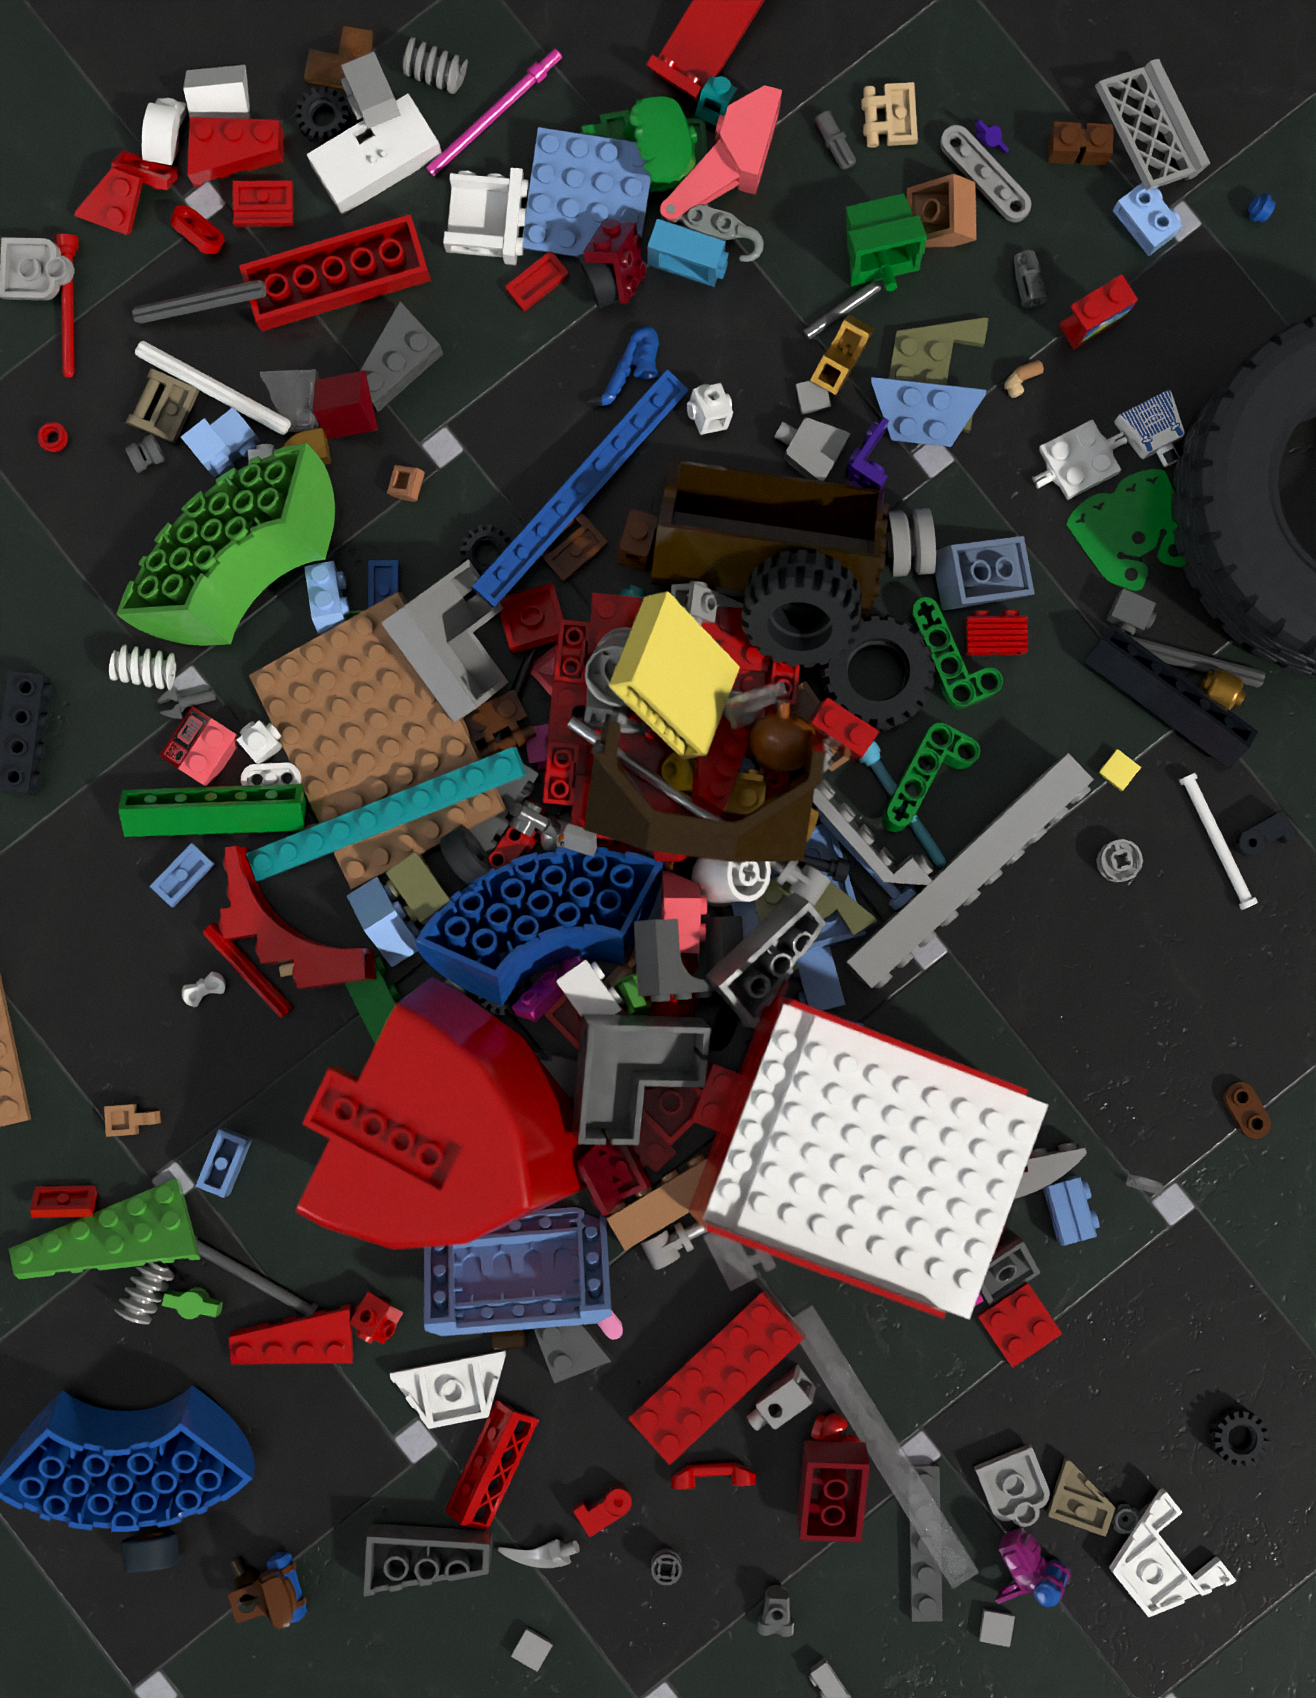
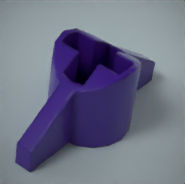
[975,119,1009,153]

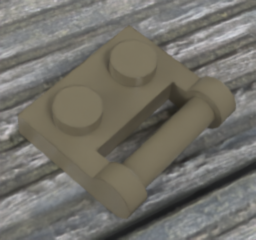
[126,369,199,444]

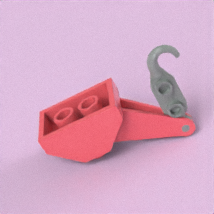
[660,85,782,262]

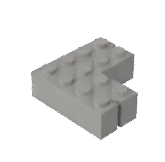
[381,559,508,723]

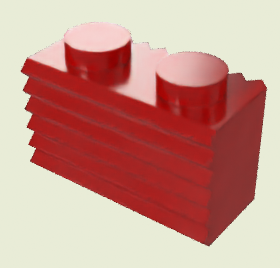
[964,610,1028,656]

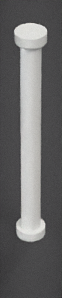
[1179,773,1258,910]

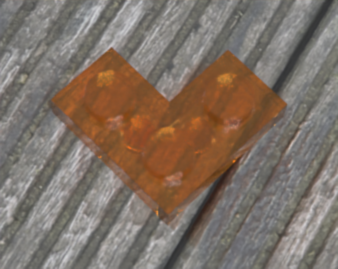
[304,26,374,88]

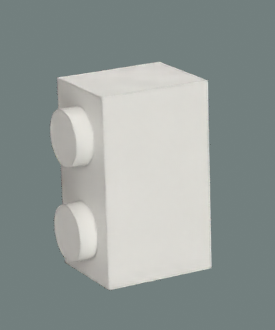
[556,960,623,1017]

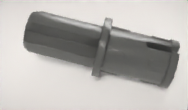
[814,111,856,170]

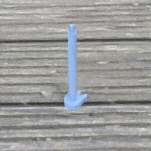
[816,807,917,911]

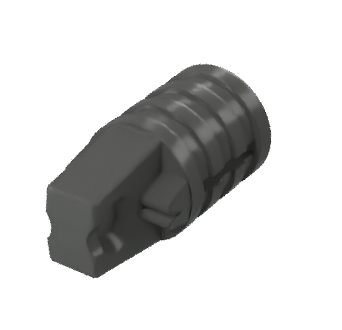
[1014,249,1048,307]

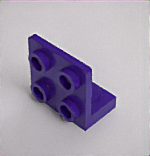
[846,417,889,490]

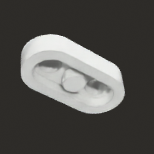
[241,763,301,786]

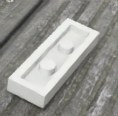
[503,168,529,265]

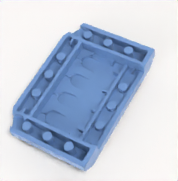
[424,1207,612,1336]

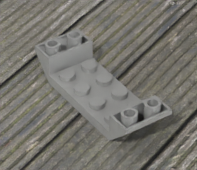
[813,742,934,885]

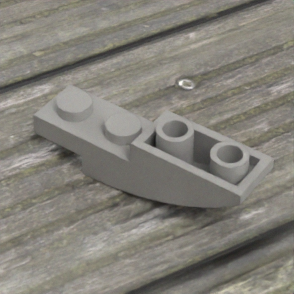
[1014,1142,1086,1199]

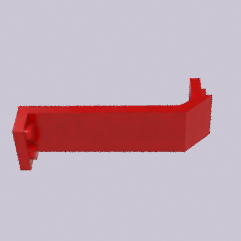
[646,0,765,102]

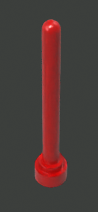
[54,234,79,378]

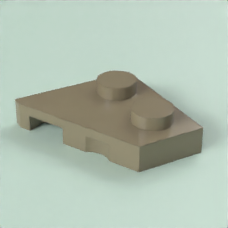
[1046,1458,1115,1537]

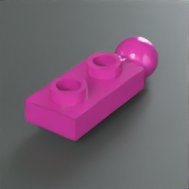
[512,958,584,1022]

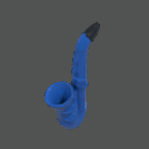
[586,326,659,406]

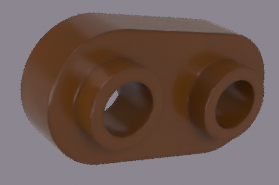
[1223,1082,1271,1139]

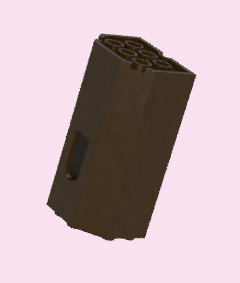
[651,459,889,616]

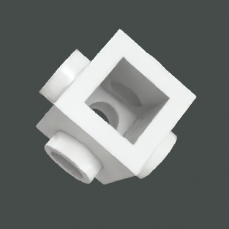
[687,383,733,435]

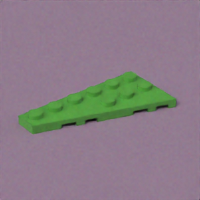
[9,1178,200,1279]

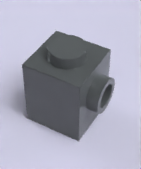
[1106,588,1157,636]

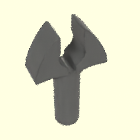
[157,687,216,720]

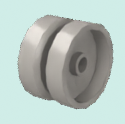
[885,508,936,577]

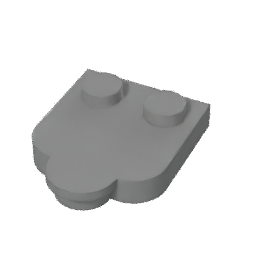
[0,237,74,300]
[974,1444,1050,1527]

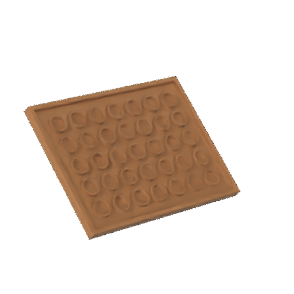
[249,592,507,889]

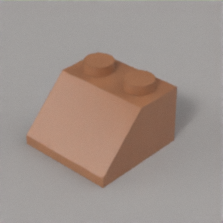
[907,174,976,247]

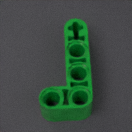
[909,597,1003,710]
[881,723,980,832]

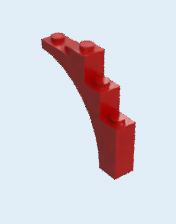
[219,846,377,989]

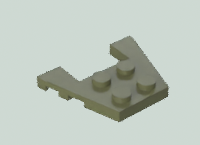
[888,318,989,433]
[754,865,877,975]

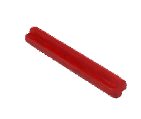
[202,923,293,1018]

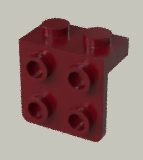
[583,219,646,304]
[577,1138,651,1216]

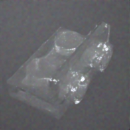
[724,681,787,729]

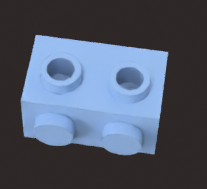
[1113,183,1182,256]
[304,561,350,635]

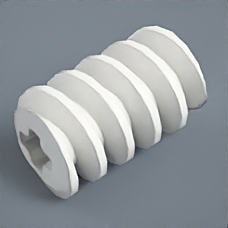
[109,644,176,690]

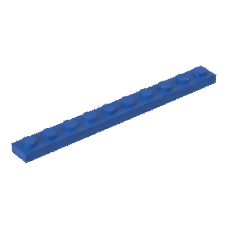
[470,369,689,608]

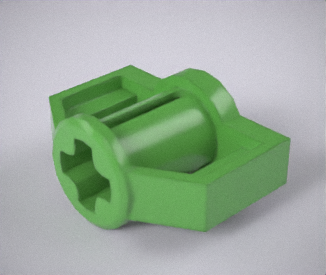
[614,974,654,1016]
[162,1287,223,1319]

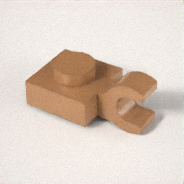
[104,1104,161,1137]

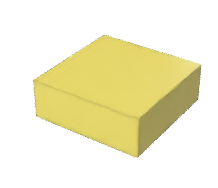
[1098,749,1141,791]

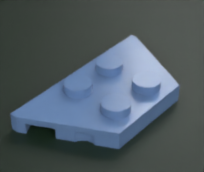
[871,377,986,447]

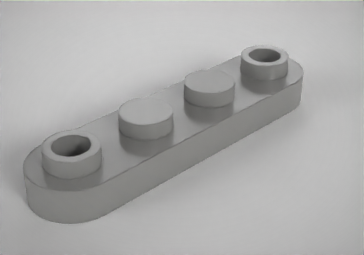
[940,125,1031,222]

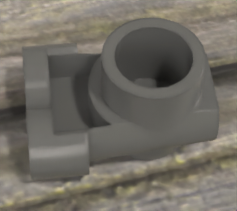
[509,800,561,838]
[757,1585,795,1637]

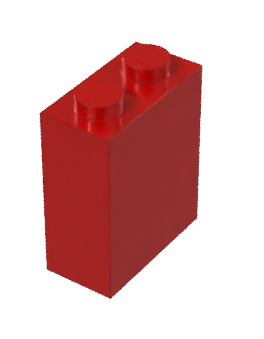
[808,698,879,761]

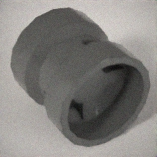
[125,434,165,473]
[651,1547,682,1586]

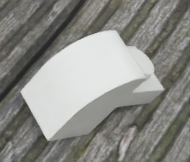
[142,98,187,165]

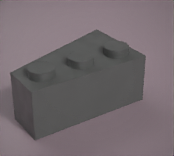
[360,301,443,413]
[534,1324,612,1384]

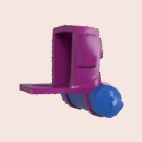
[995,1527,1071,1607]

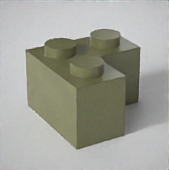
[386,851,451,925]

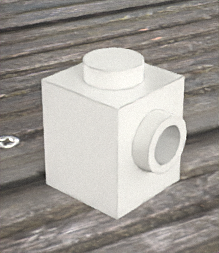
[237,720,283,764]

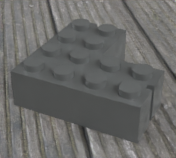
[571,1014,711,1145]

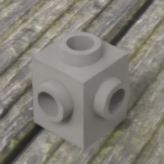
[671,581,719,626]

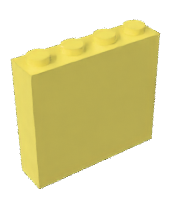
[609,592,740,759]

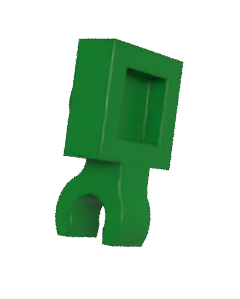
[580,110,630,141]

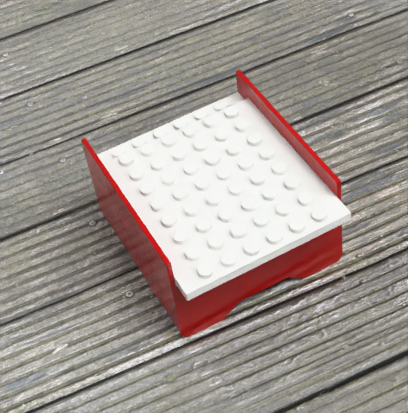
[689,995,1048,1319]

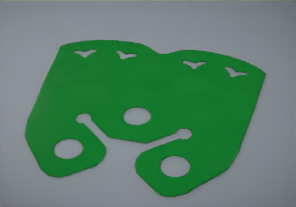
[1067,469,1186,591]

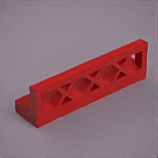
[445,1400,539,1531]

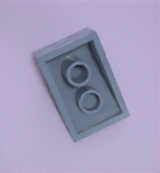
[935,536,1035,611]

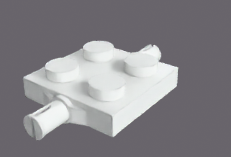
[1032,419,1127,500]

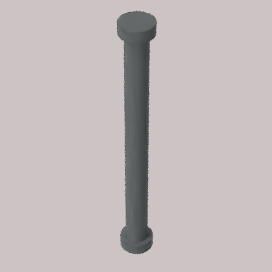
[194,1234,319,1317]

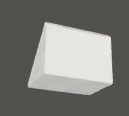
[183,65,251,119]

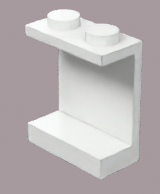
[443,171,510,257]

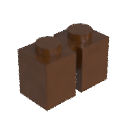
[1048,121,1114,166]

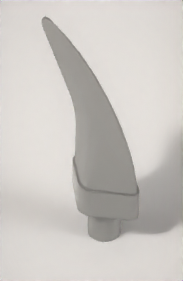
[498,1539,580,1568]

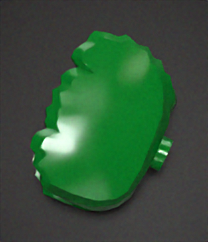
[622,96,697,193]

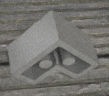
[340,52,400,129]

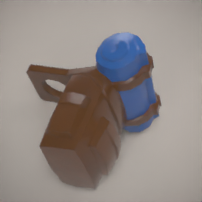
[228,1552,307,1629]

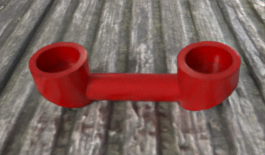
[671,1462,756,1490]

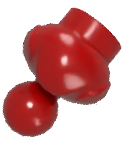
[812,1413,860,1442]

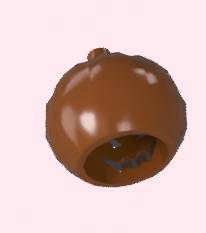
[748,700,815,771]

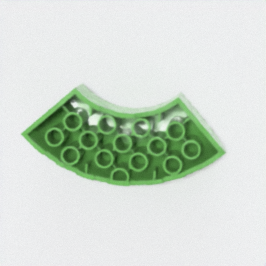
[116,443,335,646]

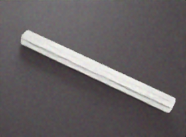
[135,341,291,435]

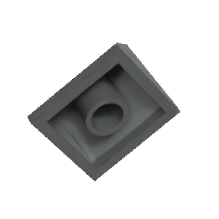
[980,1233,1040,1306]

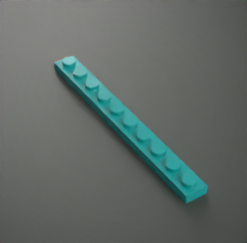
[246,747,527,882]

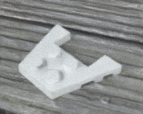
[1109,1488,1236,1617]

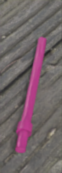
[426,48,562,177]

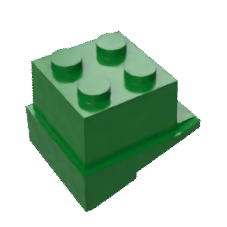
[846,193,927,291]

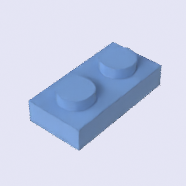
[150,843,215,907]

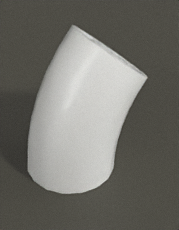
[691,857,771,908]

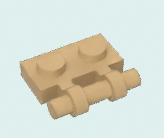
[861,82,918,148]

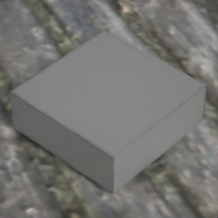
[795,381,831,415]
[564,823,597,856]
[978,1608,1015,1647]
[511,1627,553,1672]

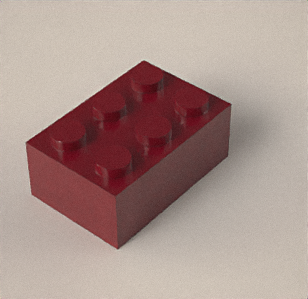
[797,1440,870,1542]

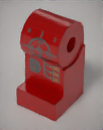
[573,1484,632,1538]

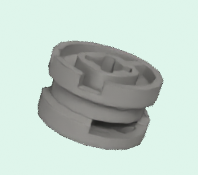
[1096,839,1143,882]

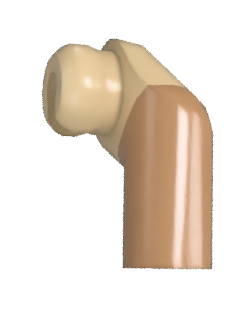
[1004,360,1044,398]

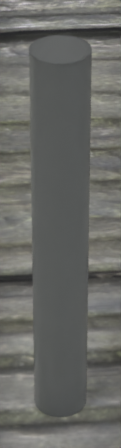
[802,279,881,340]

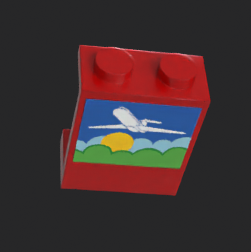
[1059,274,1138,350]

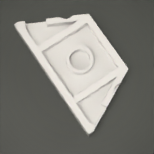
[390,1350,506,1429]

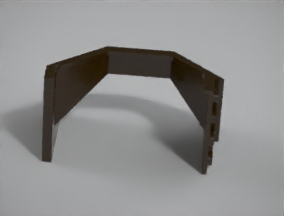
[584,707,826,862]

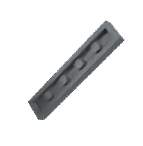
[908,1464,943,1622]

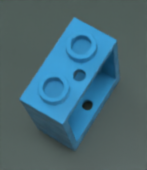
[647,219,729,287]

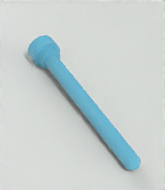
[858,741,946,868]

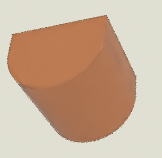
[387,465,425,502]

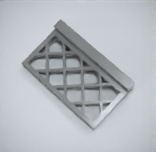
[1095,59,1211,191]

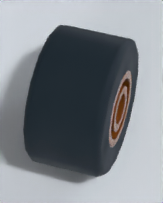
[121,1531,179,1573]

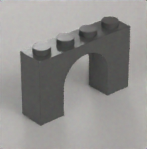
[634,916,743,1002]

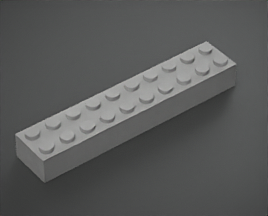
[842,753,1094,989]

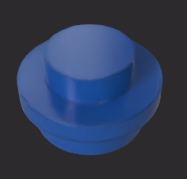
[1248,193,1276,223]

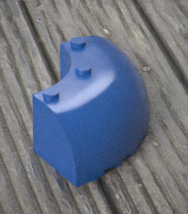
[415,847,663,1006]
[0,1385,255,1532]

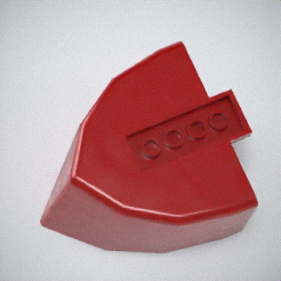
[296,977,588,1250]

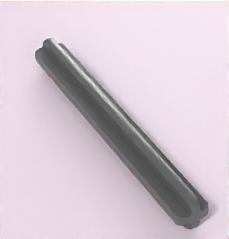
[132,280,267,323]
[1129,635,1265,688]

